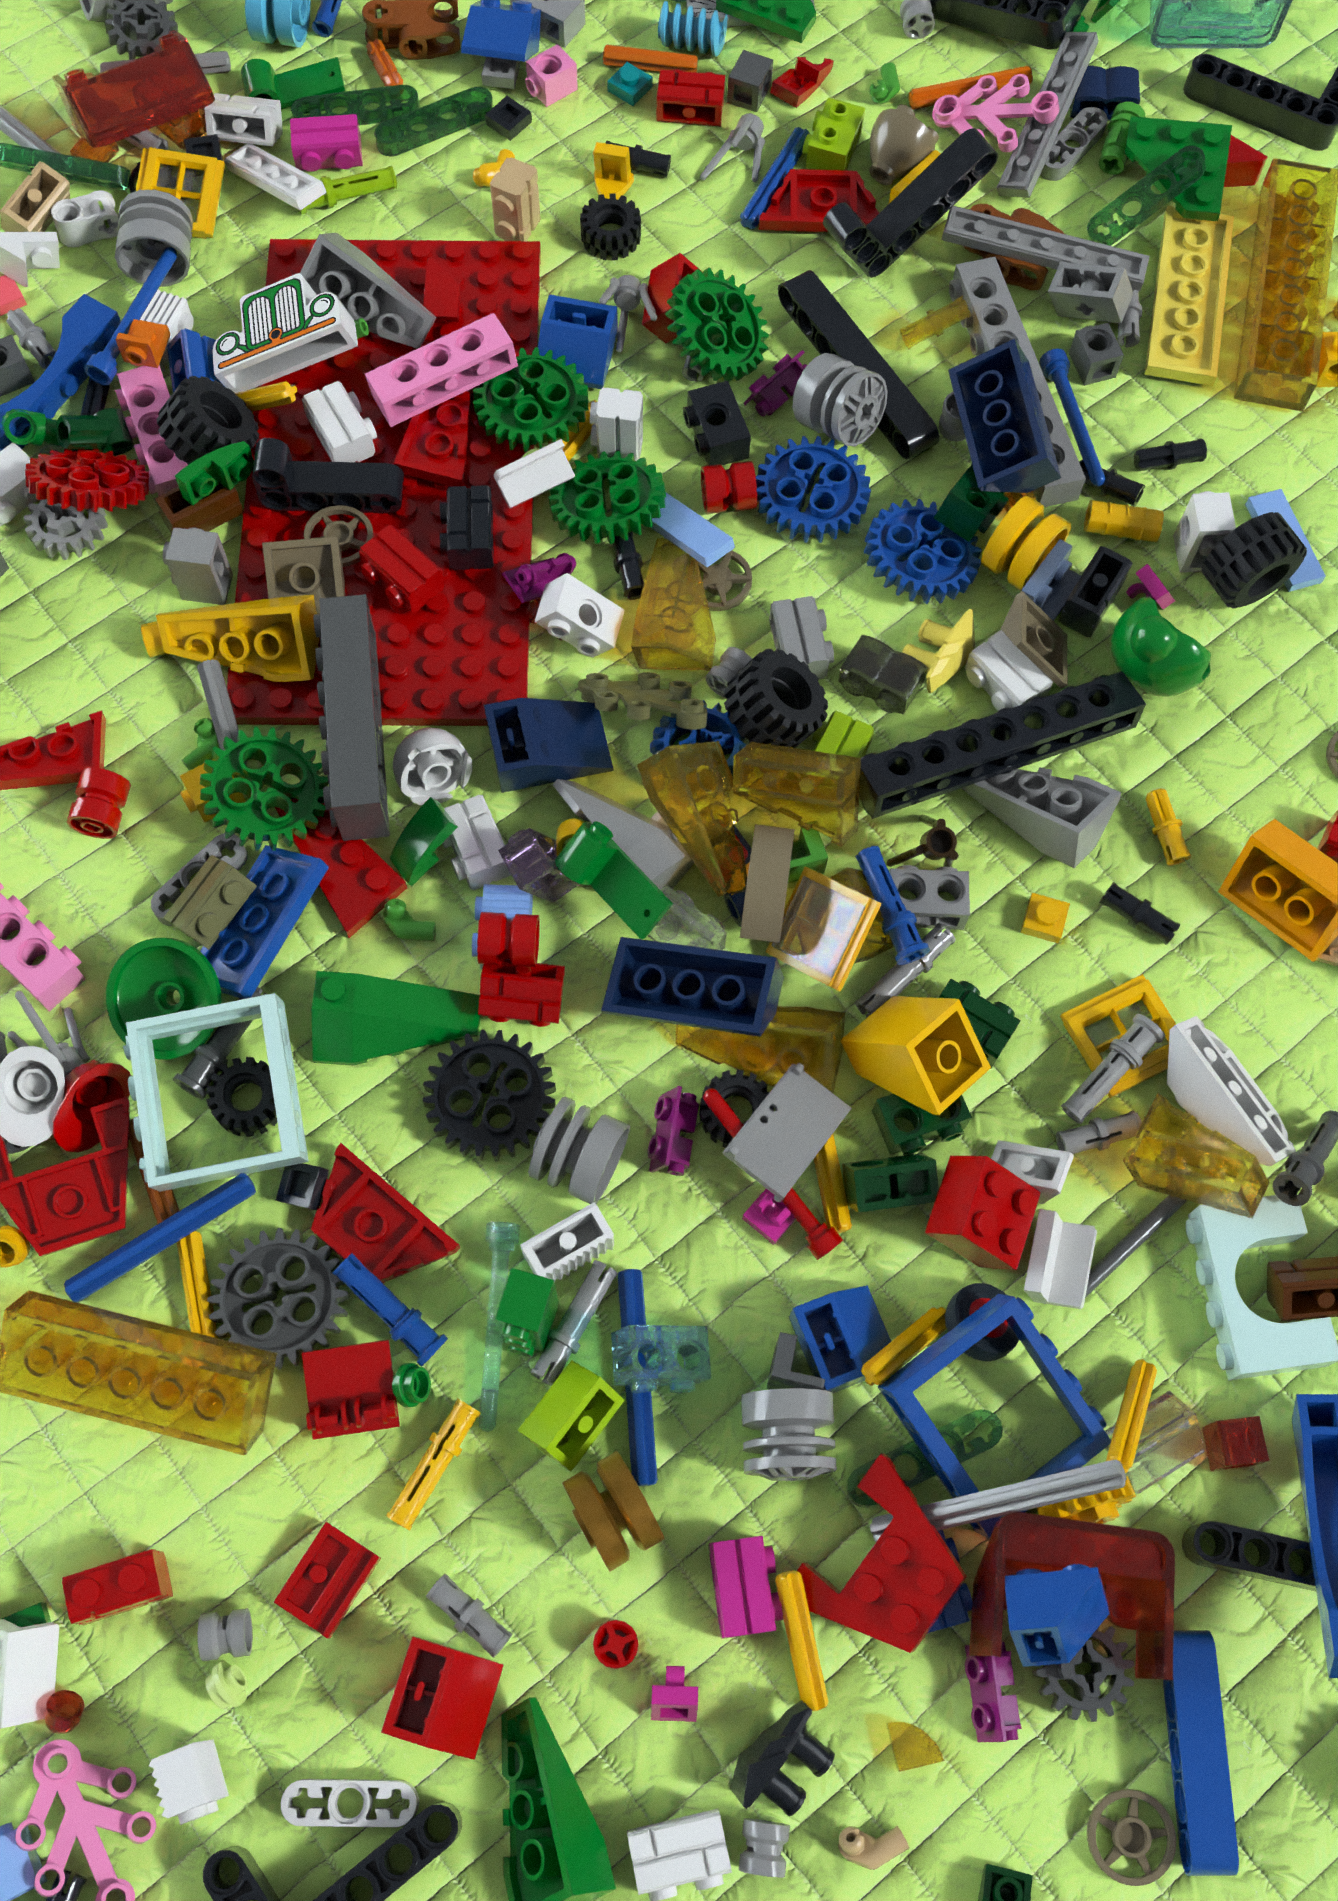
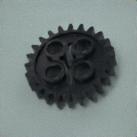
[422,1029,556,1162]

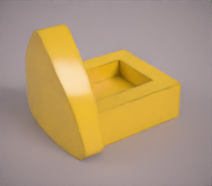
[593,142,634,200]

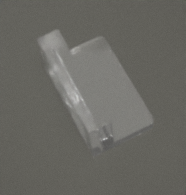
[1105,1390,1206,1494]

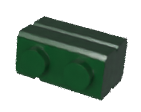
[939,979,1021,1068]

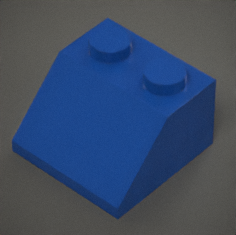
[461,0,541,62]

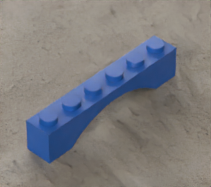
[0,294,121,451]
[1292,1394,1338,1678]

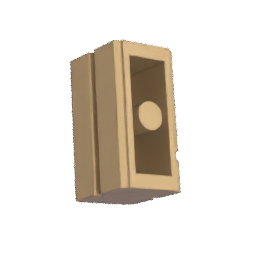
[490,157,541,241]
[0,161,70,232]

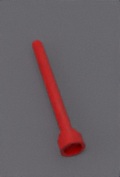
[703,1088,843,1260]

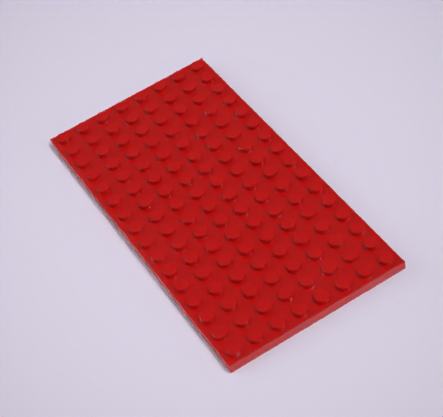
[227,239,541,726]

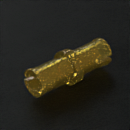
[899,295,972,349]

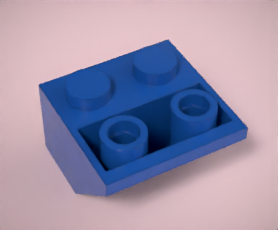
[538,294,618,389]
[789,1285,891,1393]
[1004,1564,1110,1667]

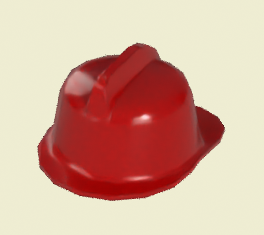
[53,1060,131,1153]

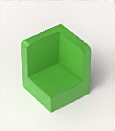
[788,824,828,883]

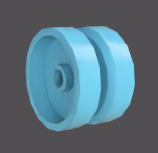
[245,0,311,48]

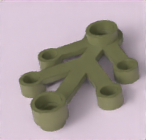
[578,672,707,730]

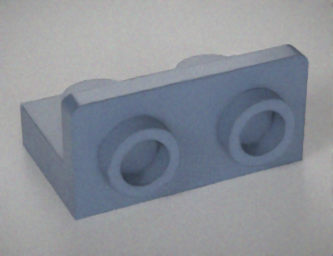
[1021,539,1081,621]

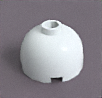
[393,727,472,805]

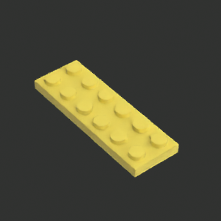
[1144,206,1234,386]

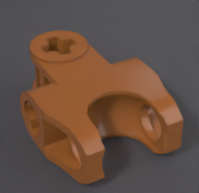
[362,0,461,60]
[963,204,1064,290]

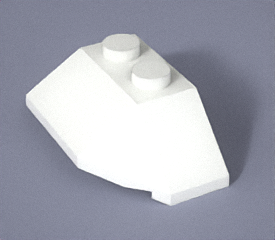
[1167,1016,1296,1166]

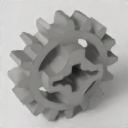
[24,499,108,560]

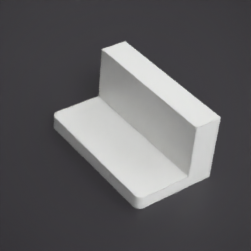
[493,439,575,509]
[1024,1209,1097,1309]
[0,1619,59,1729]

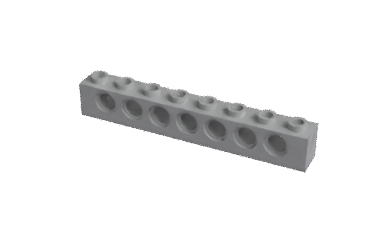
[949,257,1086,507]

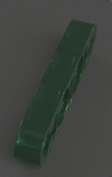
[291,85,420,126]
[374,86,493,157]
[0,143,130,190]
[1087,145,1206,246]
[845,1409,1003,1509]

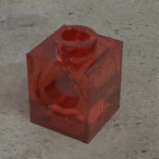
[1202,1416,1269,1471]

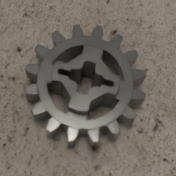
[105,0,178,60]
[1032,1626,1135,1722]

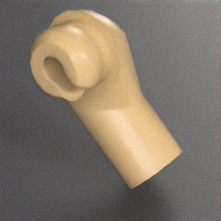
[838,1826,909,1870]

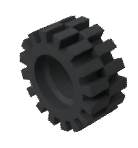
[580,193,641,260]
[206,1057,277,1137]
[699,1070,774,1148]

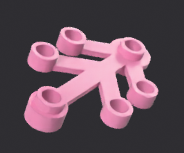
[932,74,1060,152]
[15,1739,156,1901]

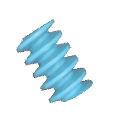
[658,1,728,56]

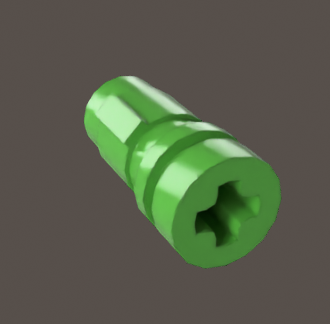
[1099,102,1145,175]

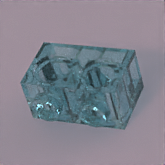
[611,1325,711,1393]

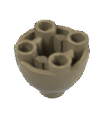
[869,104,939,185]

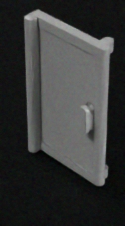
[722,1063,852,1202]

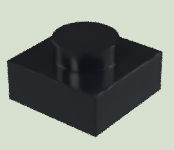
[485,96,532,141]
[184,134,225,177]
[275,1163,329,1210]

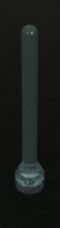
[479,1222,520,1432]

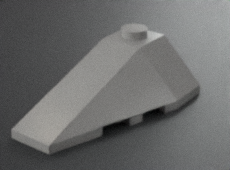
[300,233,436,349]
[961,767,1121,868]
[553,779,701,890]

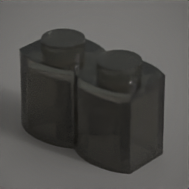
[839,635,928,714]

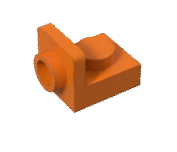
[115,319,171,368]

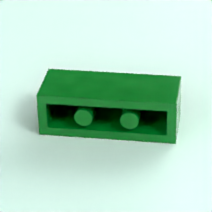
[494,1268,559,1357]

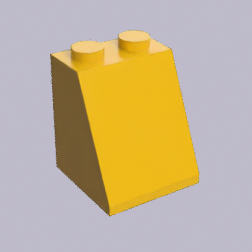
[840,996,991,1115]

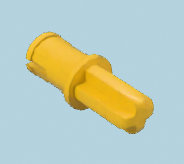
[1145,788,1191,866]

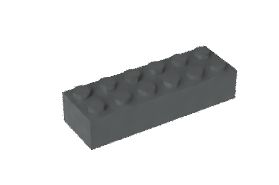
[314,594,390,841]

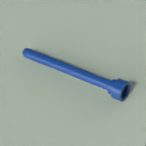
[84,247,178,385]
[1039,348,1105,486]

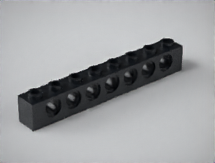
[851,671,1146,819]

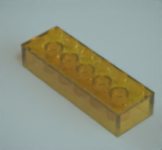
[0,1290,277,1456]

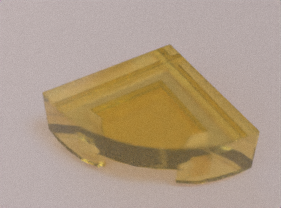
[886,1721,944,1772]

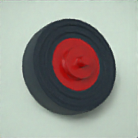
[945,1283,1019,1361]

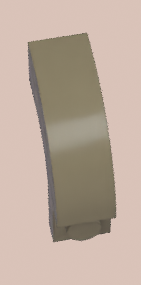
[740,824,795,943]

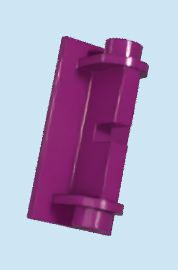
[743,350,807,417]
[502,553,576,603]
[647,1086,699,1176]
[965,1642,1022,1742]

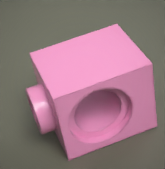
[525,44,578,107]

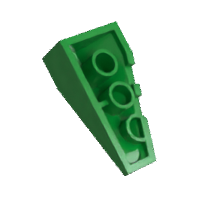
[311,971,481,1066]
[501,1697,616,1901]

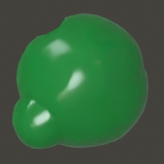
[1111,597,1211,697]

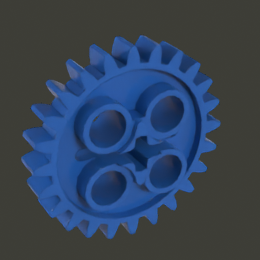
[756,436,871,543]
[864,499,982,604]

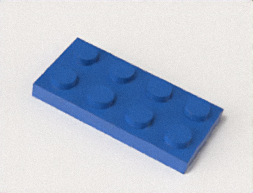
[200,845,329,999]

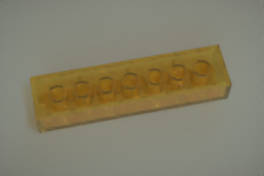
[1234,158,1338,412]

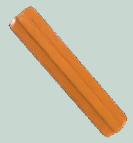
[603,44,698,72]

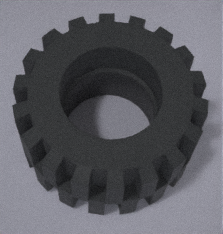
[157,376,259,465]
[1201,512,1307,608]
[724,649,828,755]

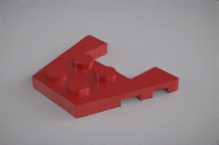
[0,1096,130,1257]
[797,1453,967,1653]

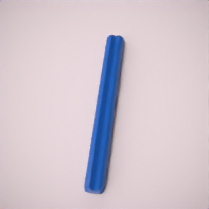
[64,1173,256,1303]
[618,1269,658,1487]

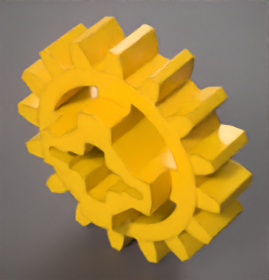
[1036,1476,1136,1533]

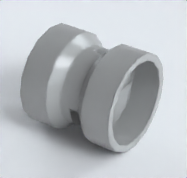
[938,392,966,442]
[705,647,752,699]
[197,1608,253,1661]
[738,1818,790,1878]

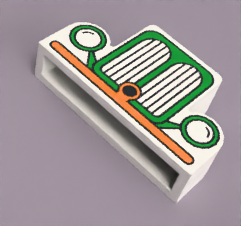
[212,273,358,393]

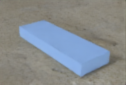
[1245,489,1326,592]
[650,492,735,568]

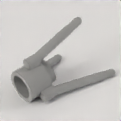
[700,113,765,182]
[599,275,657,352]
[8,991,90,1077]

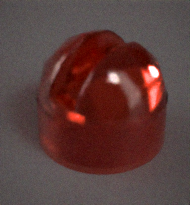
[44,1690,84,1734]

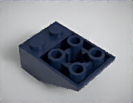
[484,698,613,793]

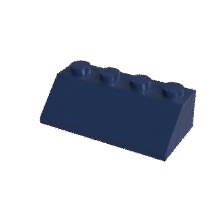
[948,338,1061,493]
[601,937,784,1037]

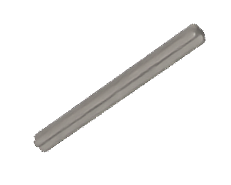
[870,1459,1127,1542]

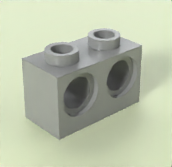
[889,865,970,930]

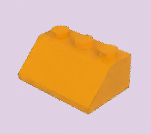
[1218,819,1338,962]

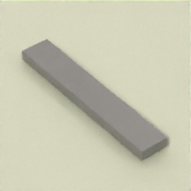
[997,32,1099,198]
[941,206,1150,291]

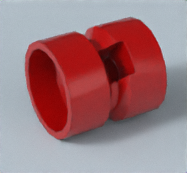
[701,461,757,514]
[66,768,131,839]
[477,912,540,967]

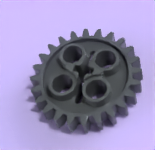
[208,1228,350,1370]

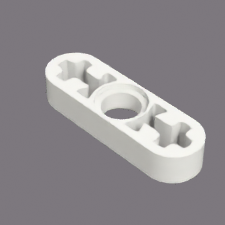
[281,1779,419,1827]

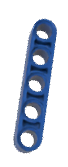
[1159,1630,1239,1876]

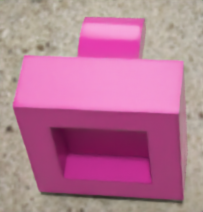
[1126,564,1175,610]
[742,1189,796,1245]
[651,1666,698,1722]

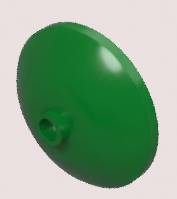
[106,938,222,1060]

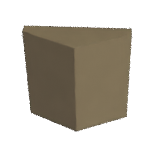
[262,536,345,614]
[1001,591,1068,689]

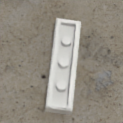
[224,143,327,210]

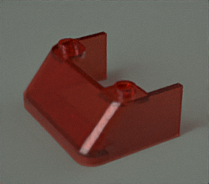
[52,30,215,148]
[969,1512,1175,1680]

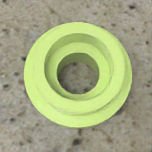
[205,1661,248,1709]

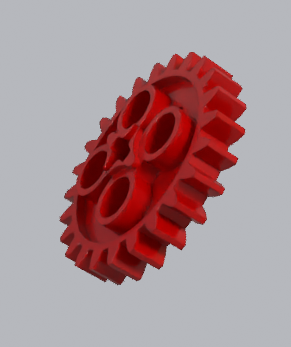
[25,448,149,512]

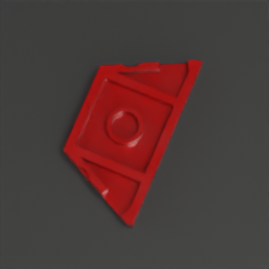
[759,169,879,232]
[311,1143,460,1283]

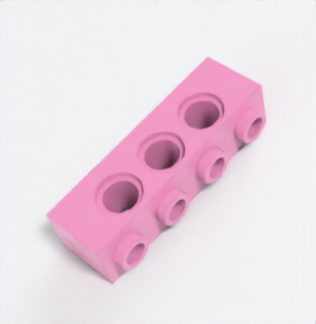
[365,313,518,427]
[115,366,188,496]
[0,883,86,1012]

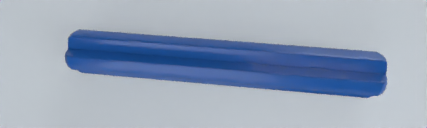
[740,127,810,230]

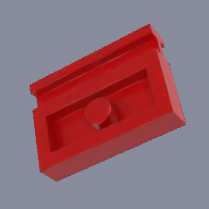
[274,1522,381,1639]

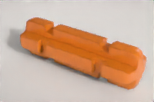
[366,39,404,95]

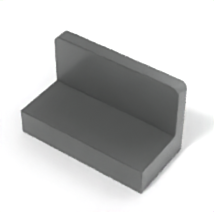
[766,1332,825,1390]

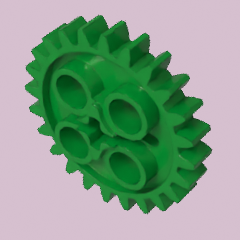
[666,267,769,382]
[473,347,589,453]
[548,451,666,544]
[200,726,328,851]

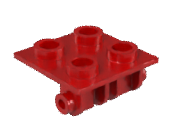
[302,1339,400,1440]

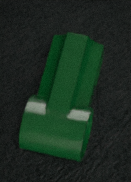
[55,408,134,456]

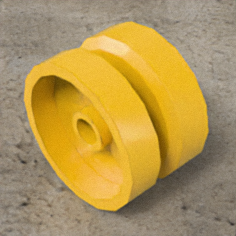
[981,495,1071,591]

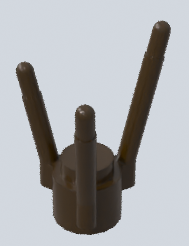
[887,815,959,867]

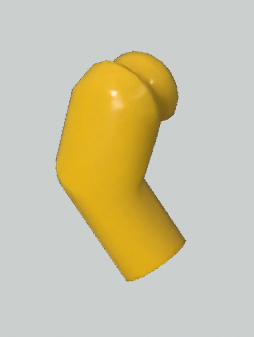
[473,149,515,187]

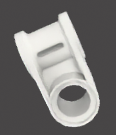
[51,190,119,248]

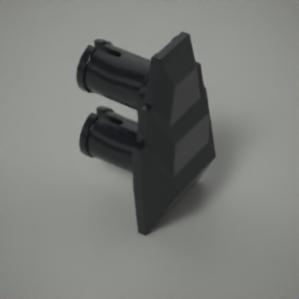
[730,1700,835,1816]

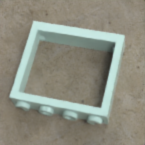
[123,993,309,1192]

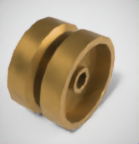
[562,1451,665,1572]

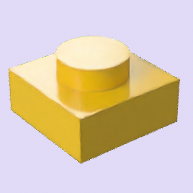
[1020,893,1070,944]

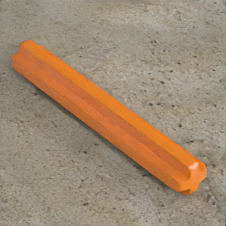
[908,66,1033,109]

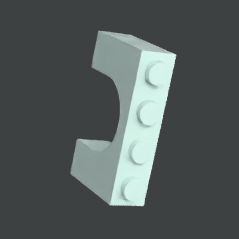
[1186,1194,1338,1381]

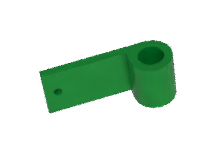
[241,57,346,110]
[555,821,673,939]

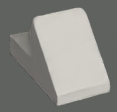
[0,232,60,287]
[991,1140,1074,1204]

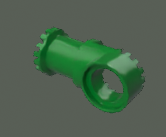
[1,409,72,451]

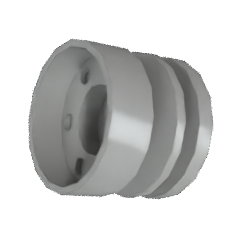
[115,189,193,287]
[793,353,888,446]
[528,1096,630,1204]
[741,1388,837,1481]

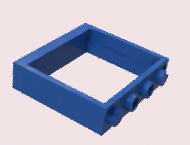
[877,1294,1111,1540]

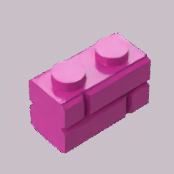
[290,114,363,172]
[708,1536,783,1639]

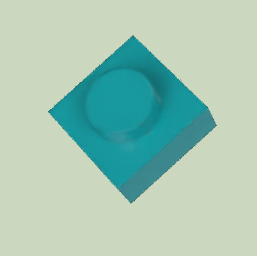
[607,62,653,106]

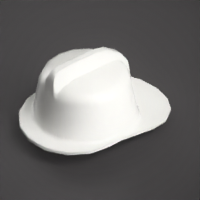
[0,1046,65,1147]

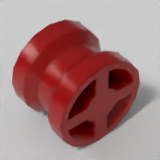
[593,1620,639,1669]

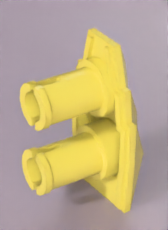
[900,609,975,693]

